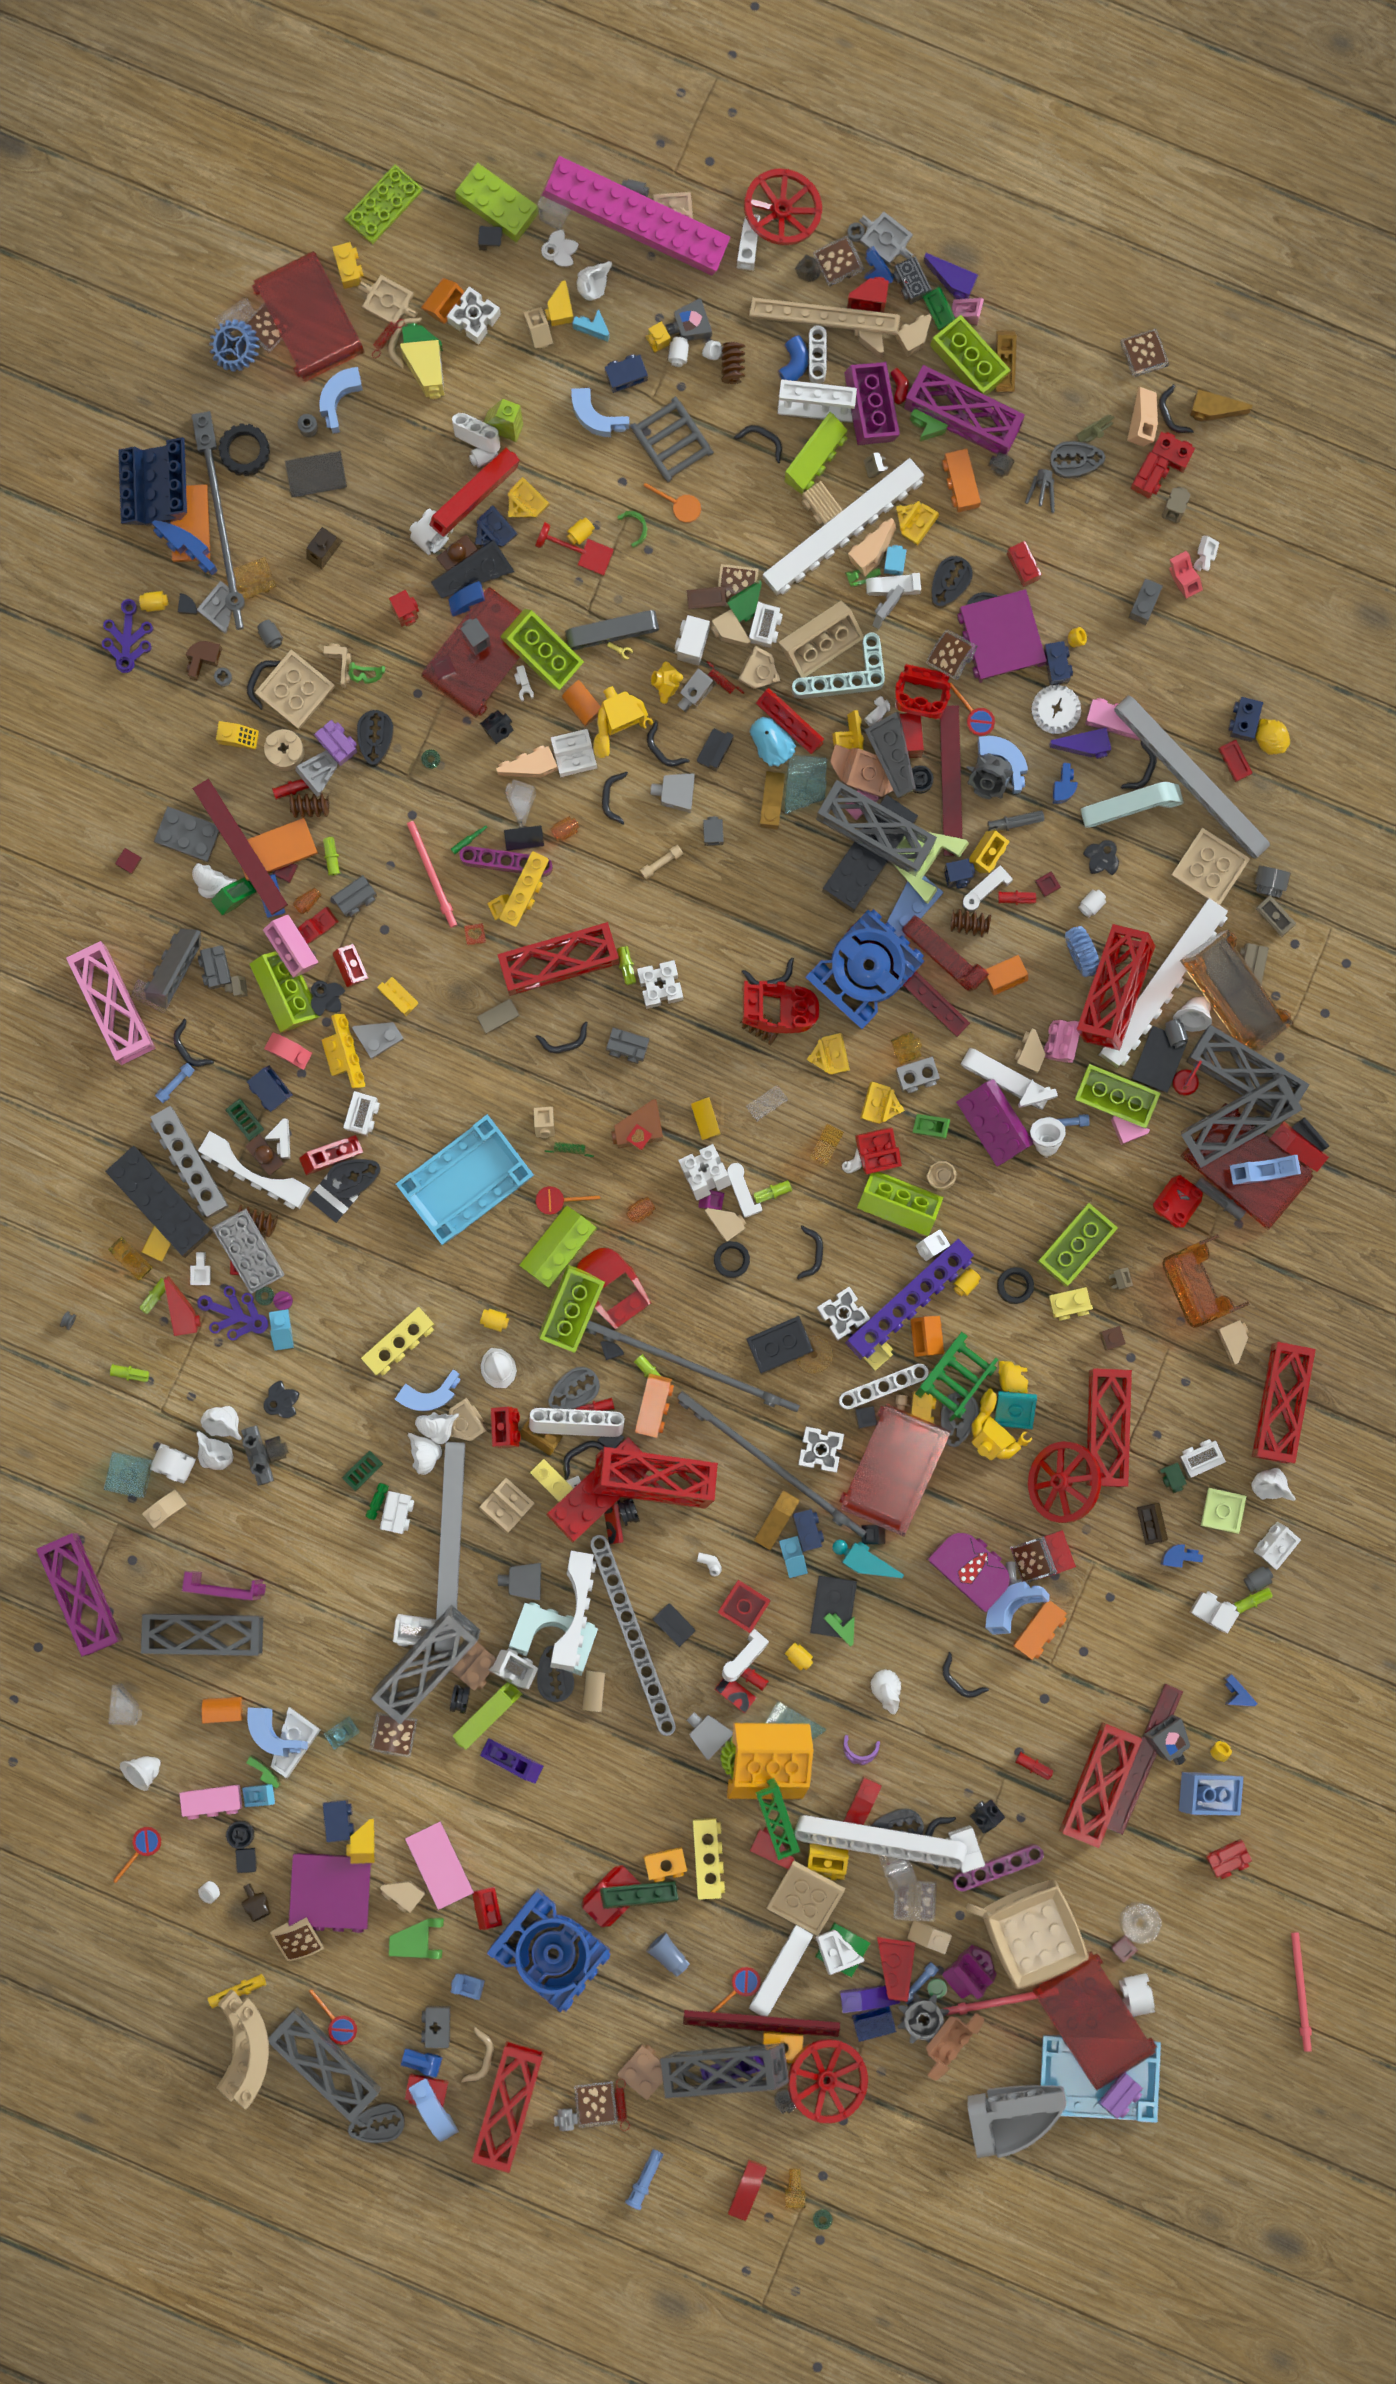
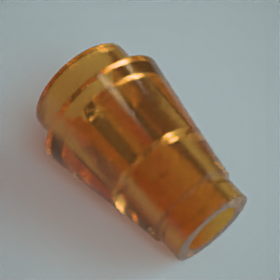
[293,887,322,915]

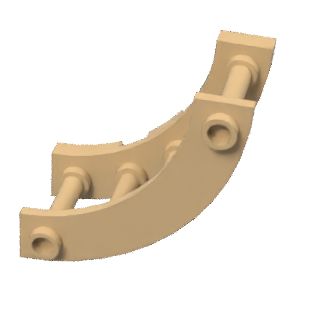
[216,1990,269,2110]

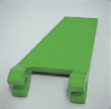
[389,1918,444,1959]

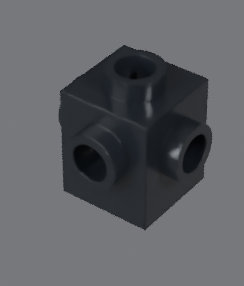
[480,710,514,744]
[970,1799,1005,1834]

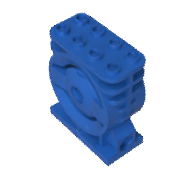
[806,909,925,1030]
[487,1888,610,2012]

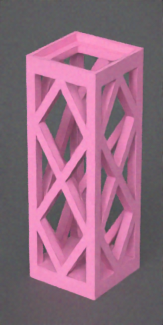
[66,941,156,1065]

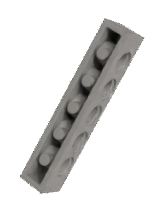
[150,1106,229,1218]

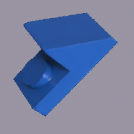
[864,246,894,283]
[1224,1674,1258,1706]

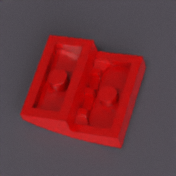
[855,1127,902,1174]

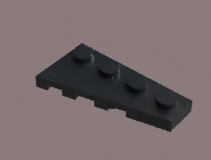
[431,540,515,598]

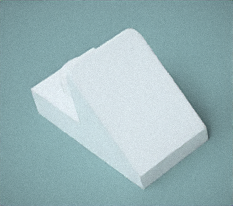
[1018,1079,1058,1108]
[265,1119,290,1159]

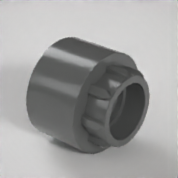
[1254,865,1291,898]

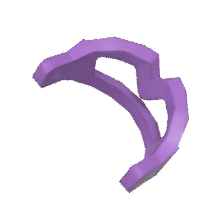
[843,1735,880,1765]

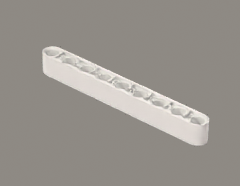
[794,1815,967,1868]

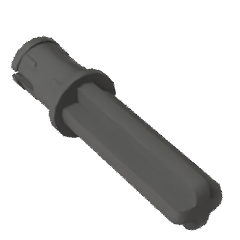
[987,810,1044,831]
[1196,1178,1247,1221]

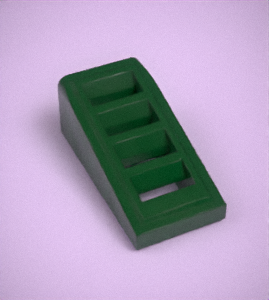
[225,1099,265,1141]
[342,1451,383,1492]

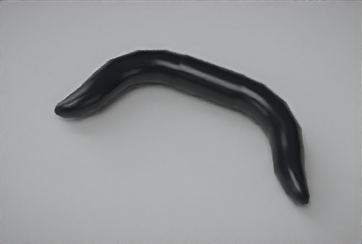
[1159,384,1194,433]
[733,425,783,463]
[247,660,281,710]
[646,721,690,767]
[1121,741,1157,789]
[602,772,628,825]
[741,958,794,985]
[173,1018,214,1067]
[535,1022,588,1054]
[797,1225,823,1280]
[563,1440,605,1480]
[943,1652,989,1698]
[924,1817,956,1870]

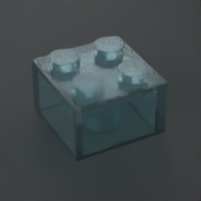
[104,1452,153,1498]

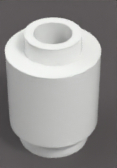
[668,337,689,367]
[469,448,498,468]
[1078,890,1106,918]

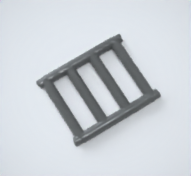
[630,397,714,483]

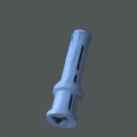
[625,2149,664,2210]

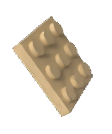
[255,650,335,730]
[1171,828,1250,905]
[766,1861,845,1936]

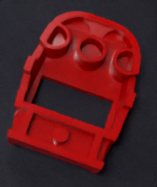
[895,664,951,719]
[742,981,819,1033]
[576,1248,652,1330]

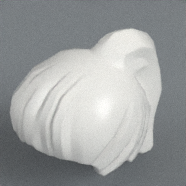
[577,261,612,301]
[192,863,237,898]
[201,1406,242,1440]
[415,1412,459,1444]
[197,1431,233,1470]
[408,1433,442,1475]
[1251,1468,1295,1501]
[871,1669,901,1714]

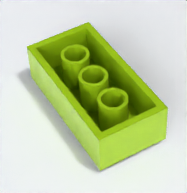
[455,162,539,243]
[500,609,584,690]
[1037,1203,1118,1287]

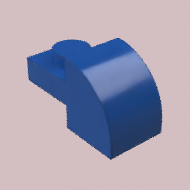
[1053,763,1078,804]
[1161,1544,1203,1568]

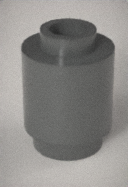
[622,179,649,197]
[298,414,318,438]
[257,620,283,649]
[1165,1019,1189,1049]
[1243,1566,1274,1593]

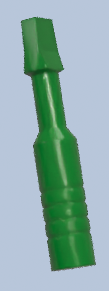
[450,825,488,855]

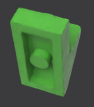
[910,408,948,441]
[913,1114,950,1140]
[824,1613,855,1647]

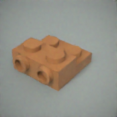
[451,1641,497,1691]
[617,2044,672,2100]

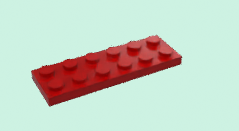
[546,1437,649,1543]

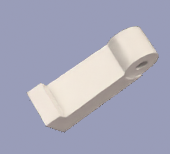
[737,215,760,271]
[866,573,921,596]
[963,865,1013,912]
[727,1163,763,1218]
[722,1629,769,1682]

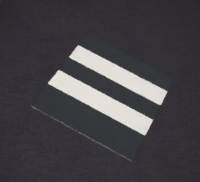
[307,1174,360,1223]

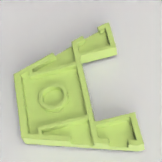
[893,832,969,904]

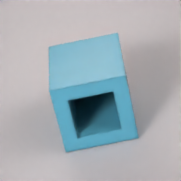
[884,545,907,576]

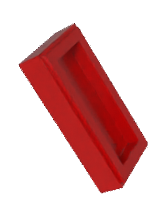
[1218,740,1253,782]

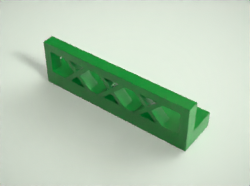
[755,1778,800,1860]

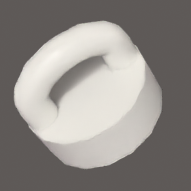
[702,340,722,360]
[198,1881,220,1903]

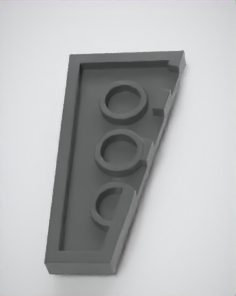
[865,712,916,798]

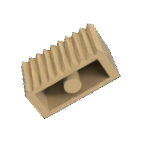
[802,481,843,526]

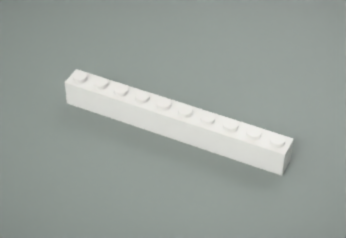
[763,458,924,596]
[1099,898,1228,1068]

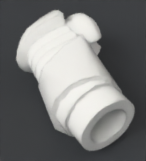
[864,696,890,727]

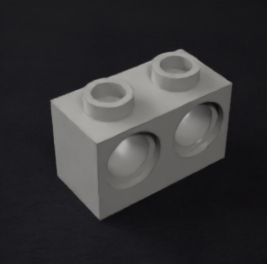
[895,1057,940,1093]

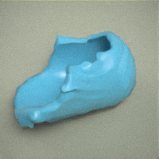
[750,717,796,766]

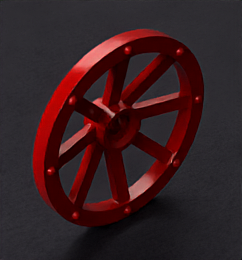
[744,168,822,245]
[1028,1441,1101,1523]
[788,2039,868,2123]

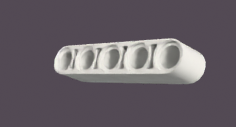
[960,1048,1048,1110]
[839,1364,929,1410]
[529,1408,624,1437]
[749,1925,813,2017]

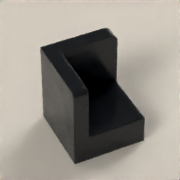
[478,226,503,251]
[855,1406,878,1429]

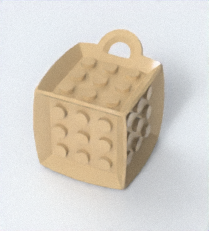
[966,1880,1089,1989]

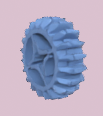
[209,319,260,372]
[1065,926,1100,977]

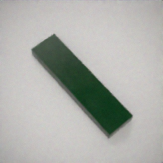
[600,1881,679,1909]

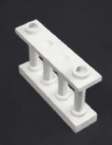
[778,380,857,423]

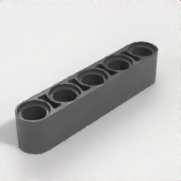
[565,610,659,650]

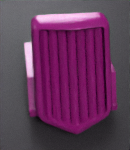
[943,1944,997,2000]

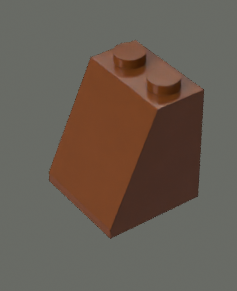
[611,1099,663,1149]

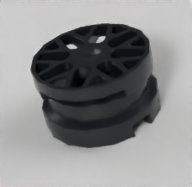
[912,765,934,794]
[617,1498,640,1526]
[450,1685,470,1714]
[226,1820,255,1849]

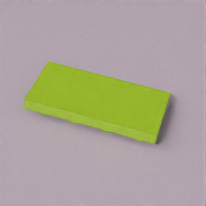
[344,164,423,245]

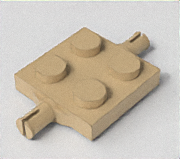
[358,275,418,326]

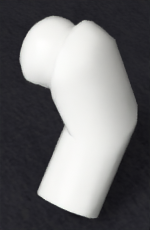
[842,1149,862,1173]
[697,1553,721,1576]

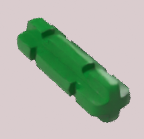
[366,1483,389,1520]

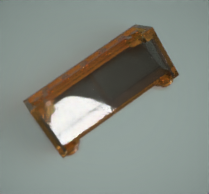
[1180,930,1293,1051]

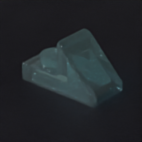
[324,1716,360,1750]

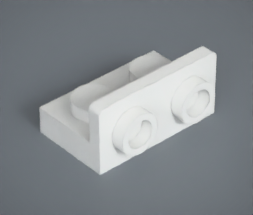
[1254,1522,1301,1570]

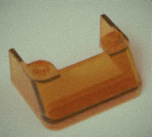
[1162,1234,1250,1328]

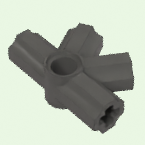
[241,1425,274,1486]

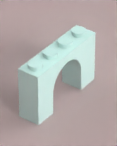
[509,1602,598,1676]

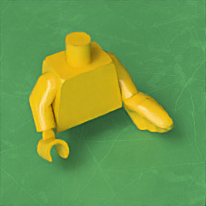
[593,686,653,758]
[971,1388,1032,1461]

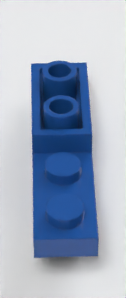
[152,520,218,575]

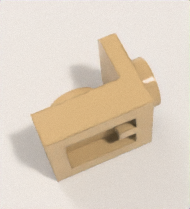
[534,1107,555,1138]

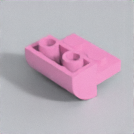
[1044,1020,1080,1063]

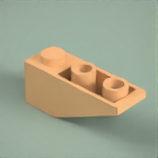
[1127,387,1158,447]
[848,518,896,576]
[496,746,558,778]

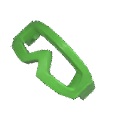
[617,511,647,548]
[845,568,881,587]
[349,662,385,684]

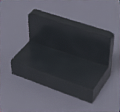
[697,728,734,772]
[1292,1117,1329,1152]
[653,1603,695,1647]

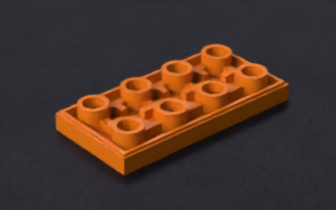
[171,485,211,562]
[242,818,318,881]

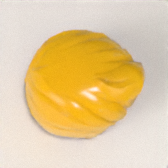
[1255,719,1290,755]
[998,1361,1028,1394]

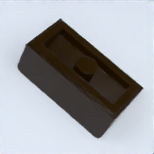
[1137,1503,1168,1545]

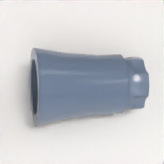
[646,1932,690,1977]

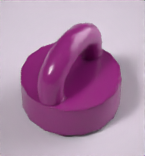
[273,1291,293,1310]

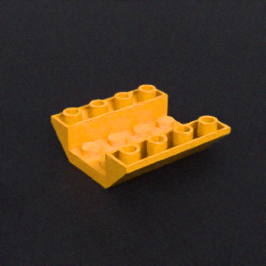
[727,1723,813,1799]

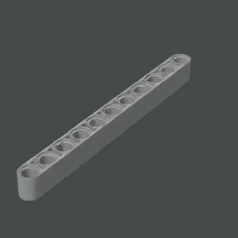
[1114,695,1270,859]
[435,1442,465,1654]
[591,1535,676,1736]

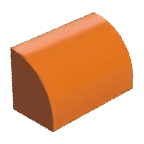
[421,278,465,324]
[562,680,601,726]
[984,955,1028,996]
[910,1316,944,1357]
[202,1697,243,1723]

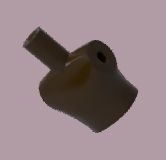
[241,1884,271,1922]

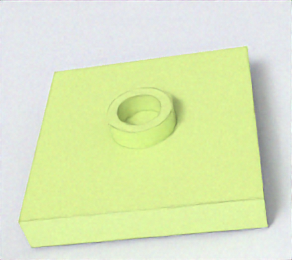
[1200,1488,1247,1534]

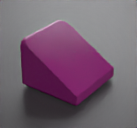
[698,1190,725,1210]

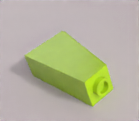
[484,399,523,442]
[453,1682,522,1750]

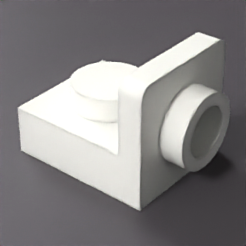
[916,1230,951,1261]

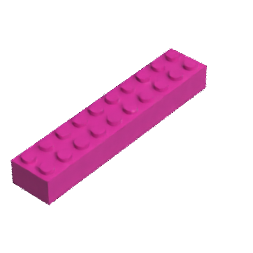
[541,156,730,276]

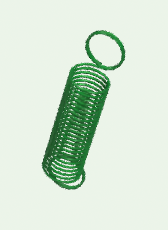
[544,1142,594,1157]

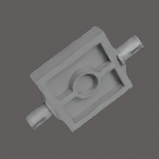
[859,212,914,265]

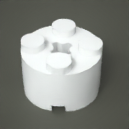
[409,509,453,555]
[150,1444,196,1483]
[1119,1973,1155,2017]

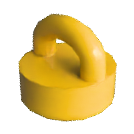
[1068,627,1087,648]
[1210,1741,1232,1762]

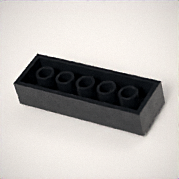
[822,795,918,913]
[105,1146,213,1258]

